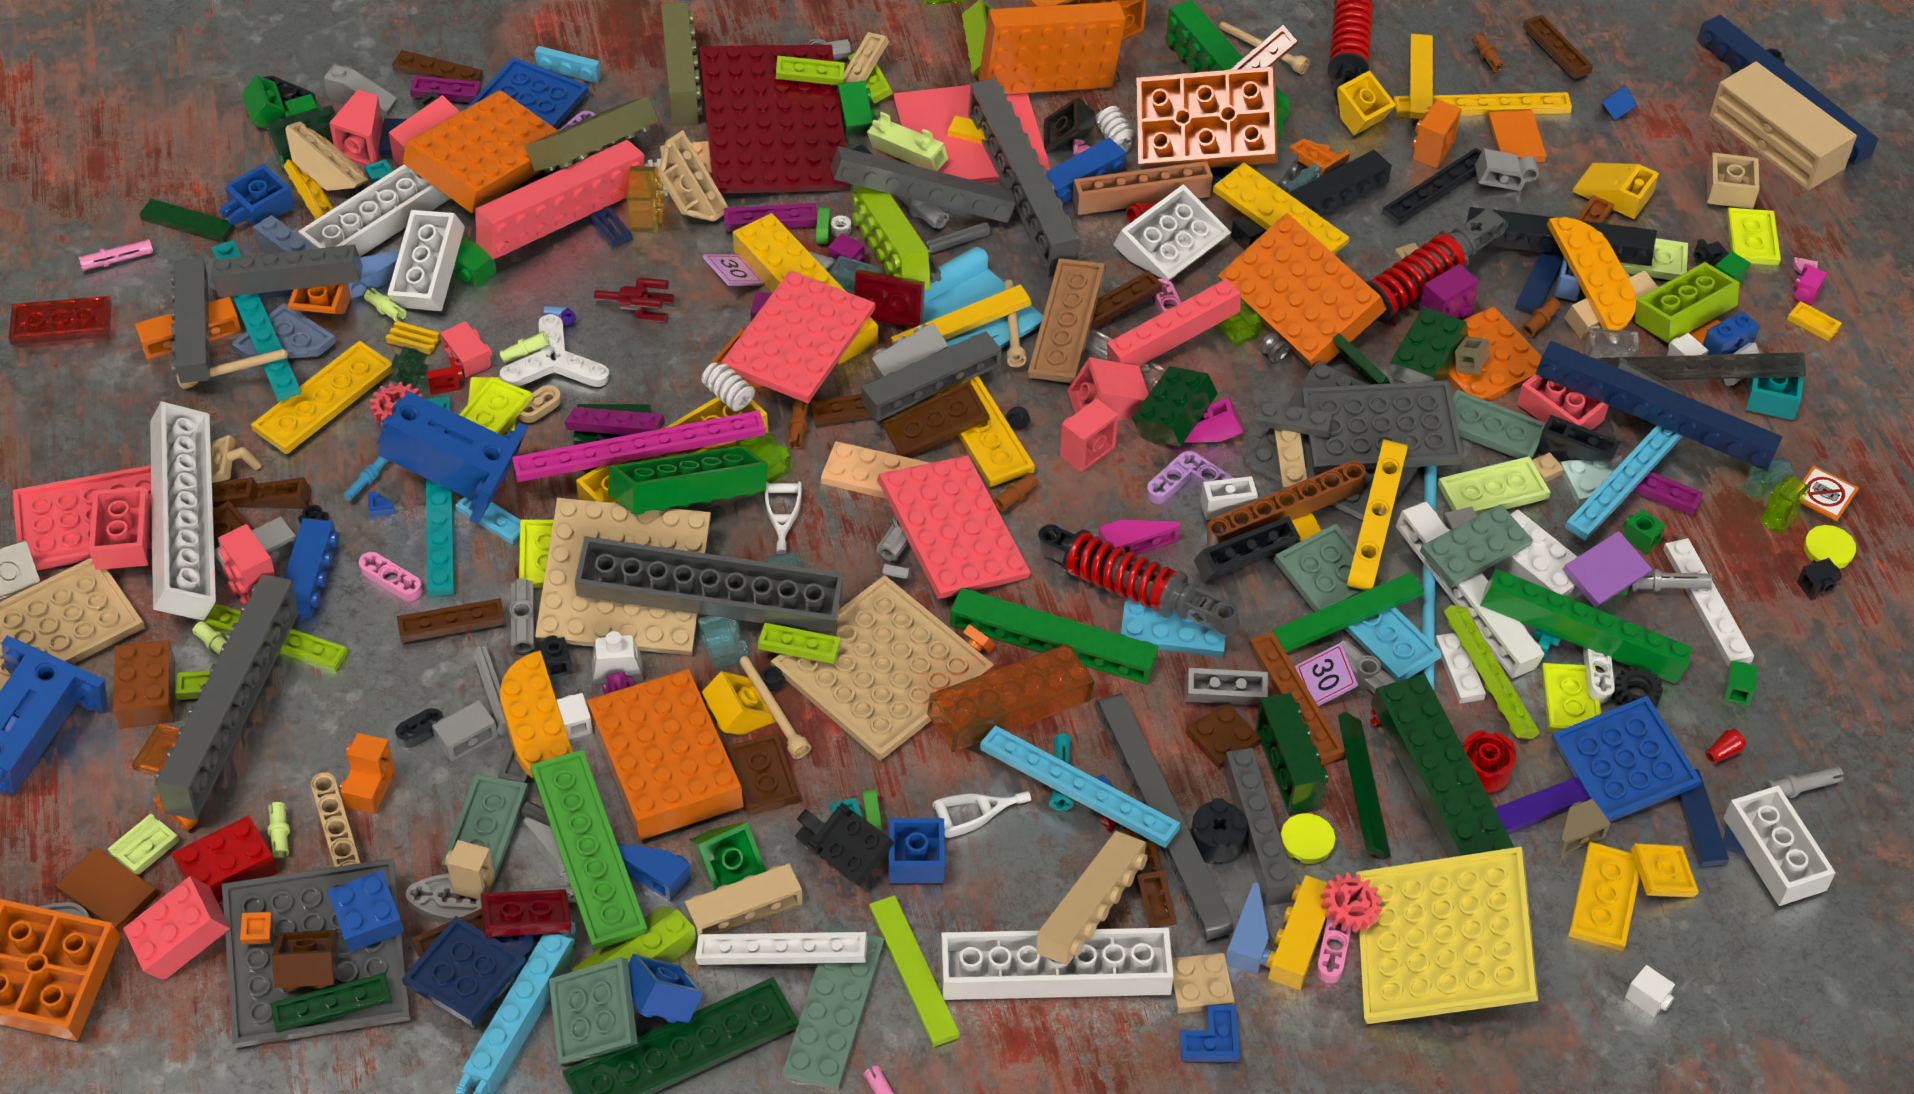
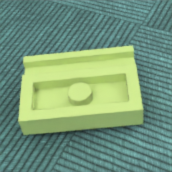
[108,814,179,876]

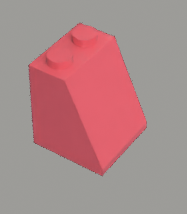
[329,89,383,166]
[1067,357,1149,421]

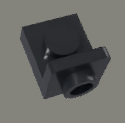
[1693,239,1729,268]

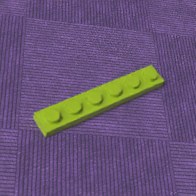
[1444,605,1540,739]

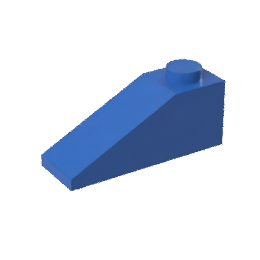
[617,843,691,902]

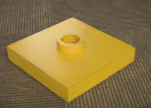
[1631,843,1699,898]

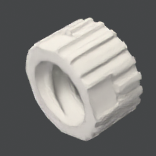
[831,215,851,237]

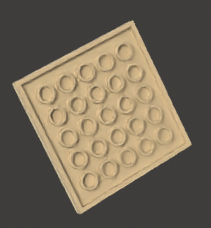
[535,498,711,656]
[771,575,994,761]

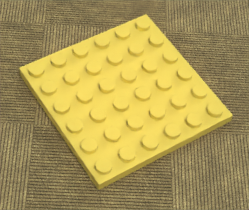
[1356,847,1539,1024]

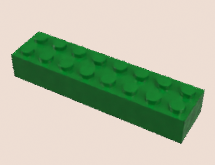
[1165,0,1286,140]

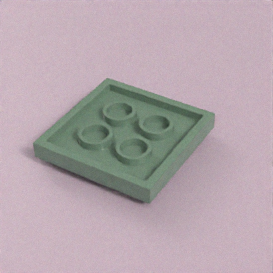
[1274,524,1382,612]
[549,957,638,1065]

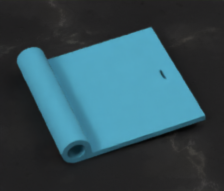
[905,247,1043,348]

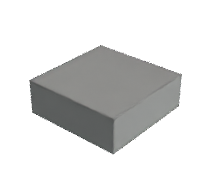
[882,564,912,579]

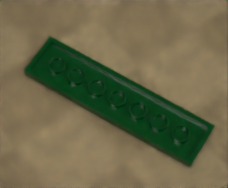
[562,977,799,1094]

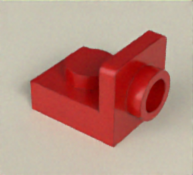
[427,357,463,395]

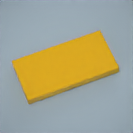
[1568,841,1640,951]

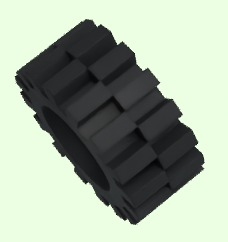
[1611,666,1663,708]

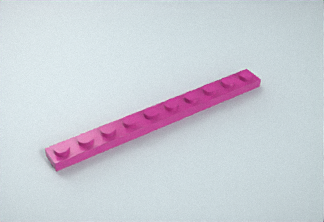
[512,410,766,482]

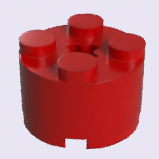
[1463,730,1516,795]

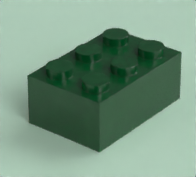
[1390,306,1468,383]
[1132,366,1218,447]

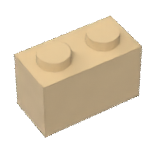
[445,840,495,900]

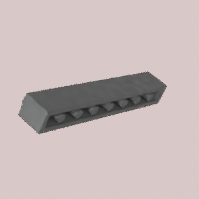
[831,146,1016,223]

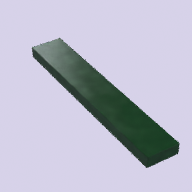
[1338,711,1391,859]

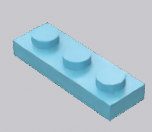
[535,46,601,83]

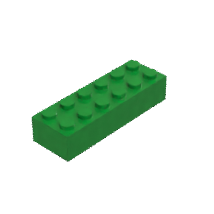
[608,445,768,515]

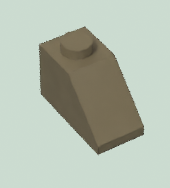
[1556,799,1611,857]

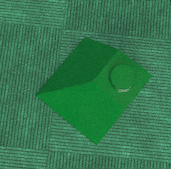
[689,821,766,891]

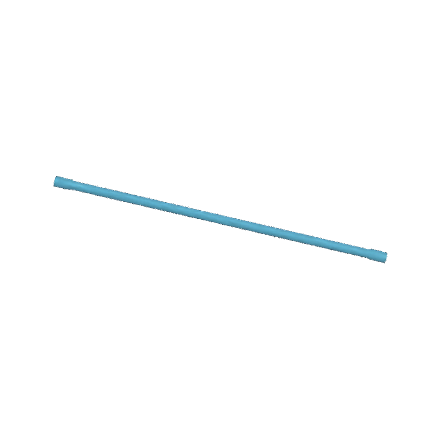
[1421,466,1437,690]

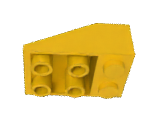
[1572,163,1659,219]

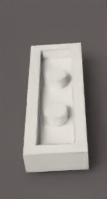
[1435,633,1486,704]

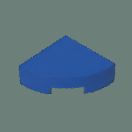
[368,492,395,517]

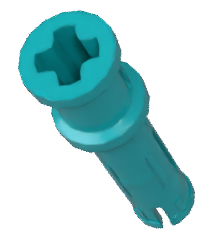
[1049,734,1073,811]

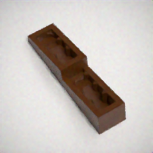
[212,477,312,509]
[1121,827,1177,928]

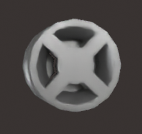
[1259,332,1290,363]

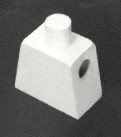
[592,631,643,685]

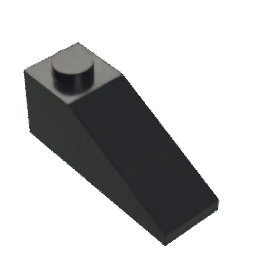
[1537,415,1621,461]

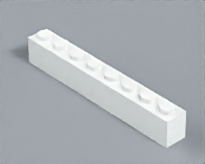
[1396,502,1544,679]

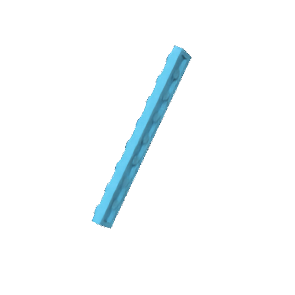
[1565,425,1683,541]
[980,725,1180,848]

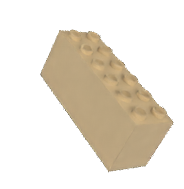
[1709,61,1857,191]

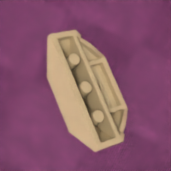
[285,121,368,191]
[658,130,729,221]

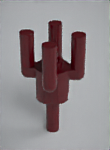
[594,277,674,323]

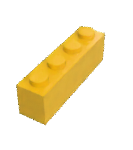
[1266,875,1328,990]

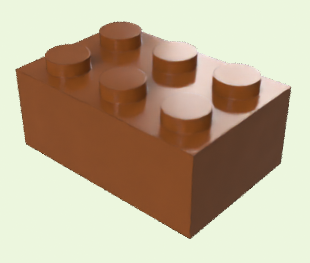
[113,640,175,729]

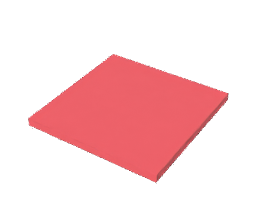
[893,85,1051,183]

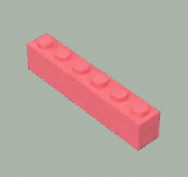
[1107,278,1241,366]

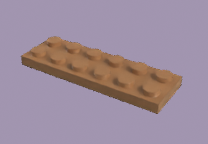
[1028,258,1106,383]

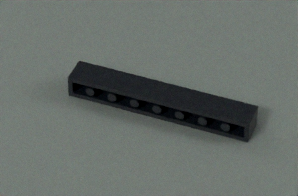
[1231,150,1392,251]
[1466,207,1657,266]

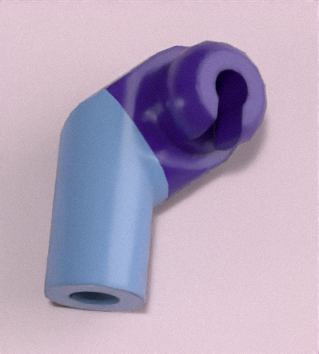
[543,305,576,325]

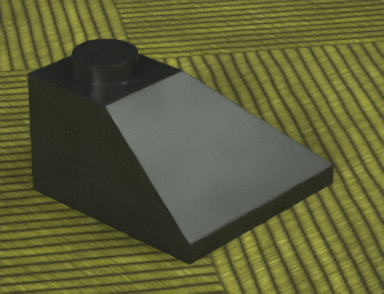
[1044,97,1095,152]

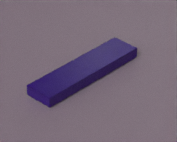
[1495,777,1589,834]

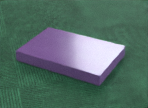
[1562,531,1653,608]

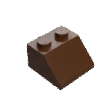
[271,930,338,990]

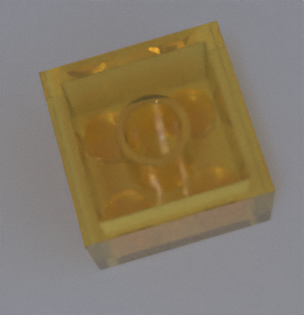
[627,166,665,233]

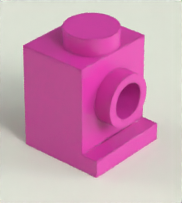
[1793,263,1827,306]

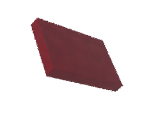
[854,269,925,328]
[480,889,572,937]

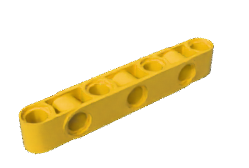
[1346,439,1408,591]

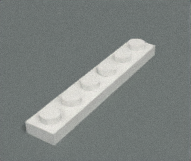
[1663,538,1754,667]
[695,932,868,965]

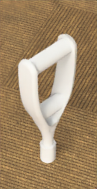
[765,481,802,556]
[932,791,1031,838]

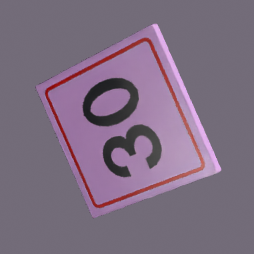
[703,254,764,286]
[1295,643,1359,706]

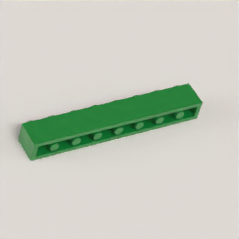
[1480,569,1692,684]
[950,588,1159,685]

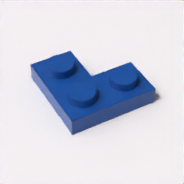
[1179,1005,1240,1062]

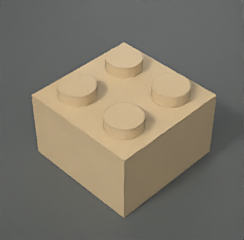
[1706,153,1759,209]

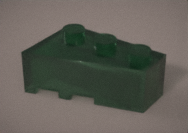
[266,105,336,172]

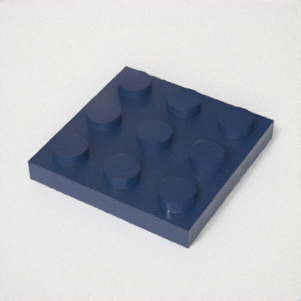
[402,916,526,1026]

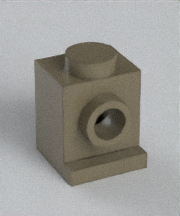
[1455,336,1490,375]

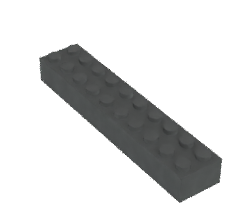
[968,78,1080,277]
[575,536,844,634]
[155,574,299,821]

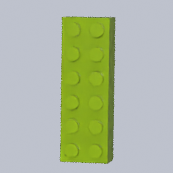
[850,184,931,290]

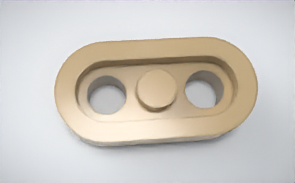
[518,385,561,423]

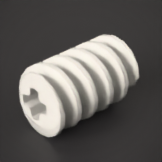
[1095,106,1136,153]
[701,362,755,412]

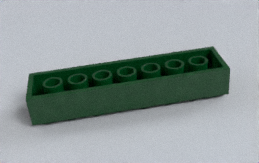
[1371,673,1515,858]

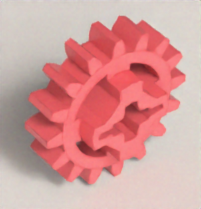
[370,382,423,423]
[1320,872,1382,933]

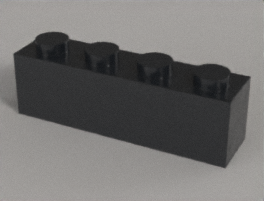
[1194,516,1301,583]

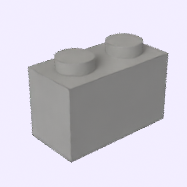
[432,700,498,762]

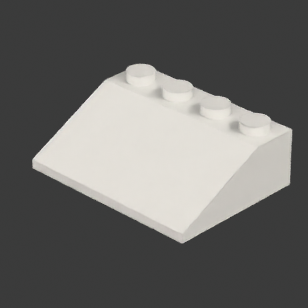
[1113,184,1231,281]

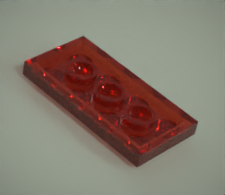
[9,296,112,345]

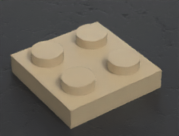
[1172,953,1235,1014]

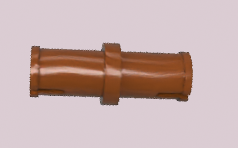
[1472,33,1505,72]
[1521,297,1561,337]
[787,401,808,450]
[993,473,1038,512]

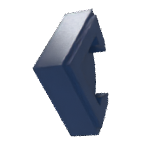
[1723,824,1747,856]

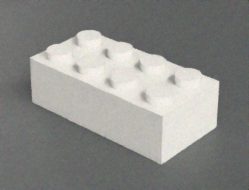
[387,210,465,311]
[1494,509,1582,600]
[1723,785,1836,906]

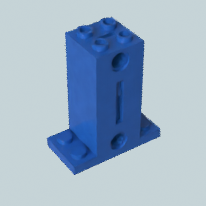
[377,391,528,525]
[0,635,107,796]

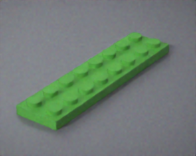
[530,750,648,950]

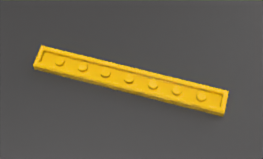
[1393,92,1572,117]

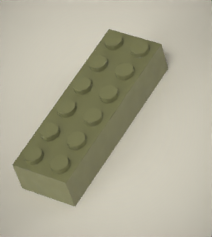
[661,2,702,126]
[525,96,658,173]

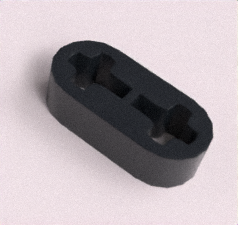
[395,708,444,748]

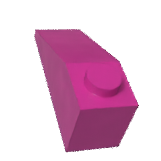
[1184,397,1243,443]
[1098,519,1180,556]

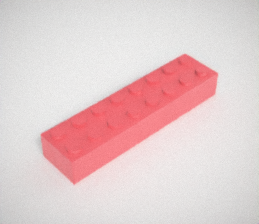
[475,140,644,260]

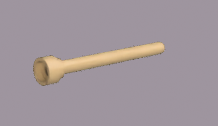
[1219,22,1310,75]
[1004,280,1026,367]
[177,349,288,389]
[739,656,811,759]

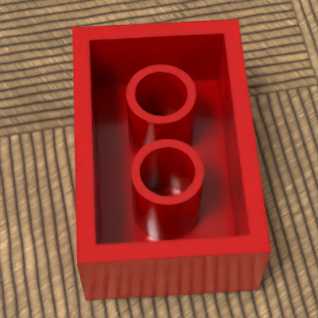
[171,815,278,903]

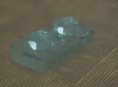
[1284,163,1321,193]

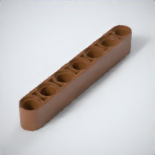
[1207,461,1365,546]

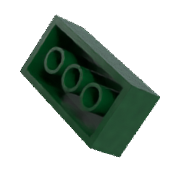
[1255,693,1328,816]

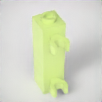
[867,112,948,171]

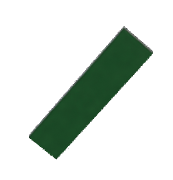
[139,199,235,243]
[270,973,392,1033]

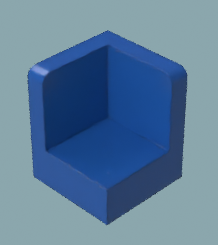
[1602,84,1637,120]

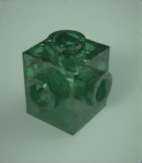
[391,346,429,389]

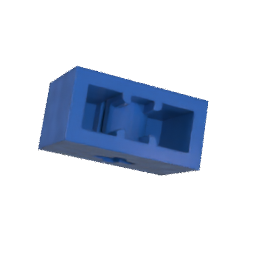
[1703,311,1760,364]

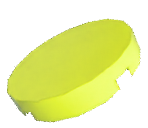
[1804,525,1856,569]
[1280,813,1336,864]

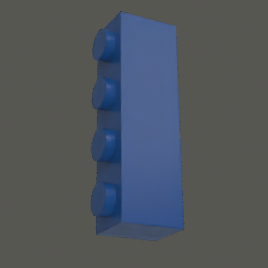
[1046,138,1127,203]
[284,518,339,617]

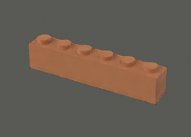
[1072,161,1213,215]

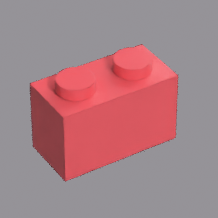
[440,321,492,379]

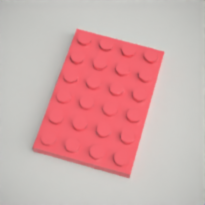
[721,270,875,403]
[877,455,1031,599]
[13,465,152,570]

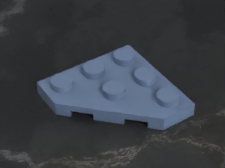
[231,303,336,359]

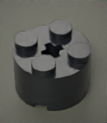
[1191,798,1248,864]

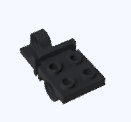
[795,802,895,886]

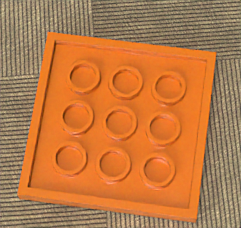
[1445,306,1542,402]

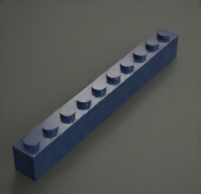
[1697,14,1879,165]
[1535,341,1783,471]

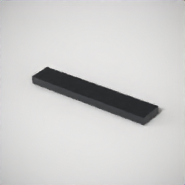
[1382,148,1482,226]

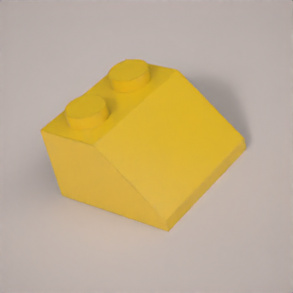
[1337,70,1396,135]
[702,671,776,736]

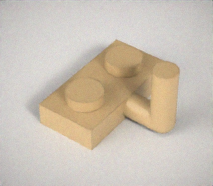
[210,435,262,483]

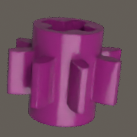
[602,671,635,695]

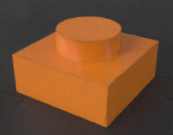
[963,624,995,653]
[240,912,273,944]

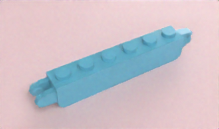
[455,921,576,1094]

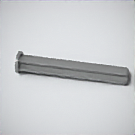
[473,646,509,736]

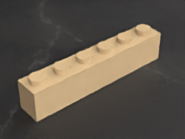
[1037,831,1148,966]

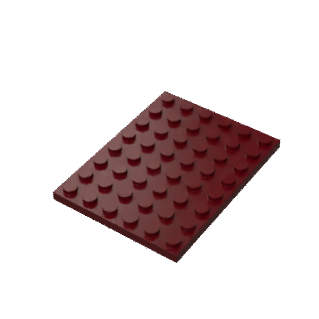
[699,44,851,193]

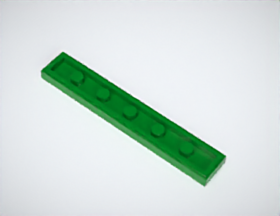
[1272,572,1424,652]

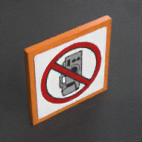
[1792,465,1859,521]

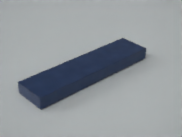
[1515,252,1564,314]
[1677,769,1729,867]

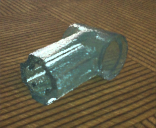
[1743,459,1794,497]

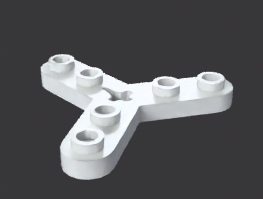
[500,314,609,387]

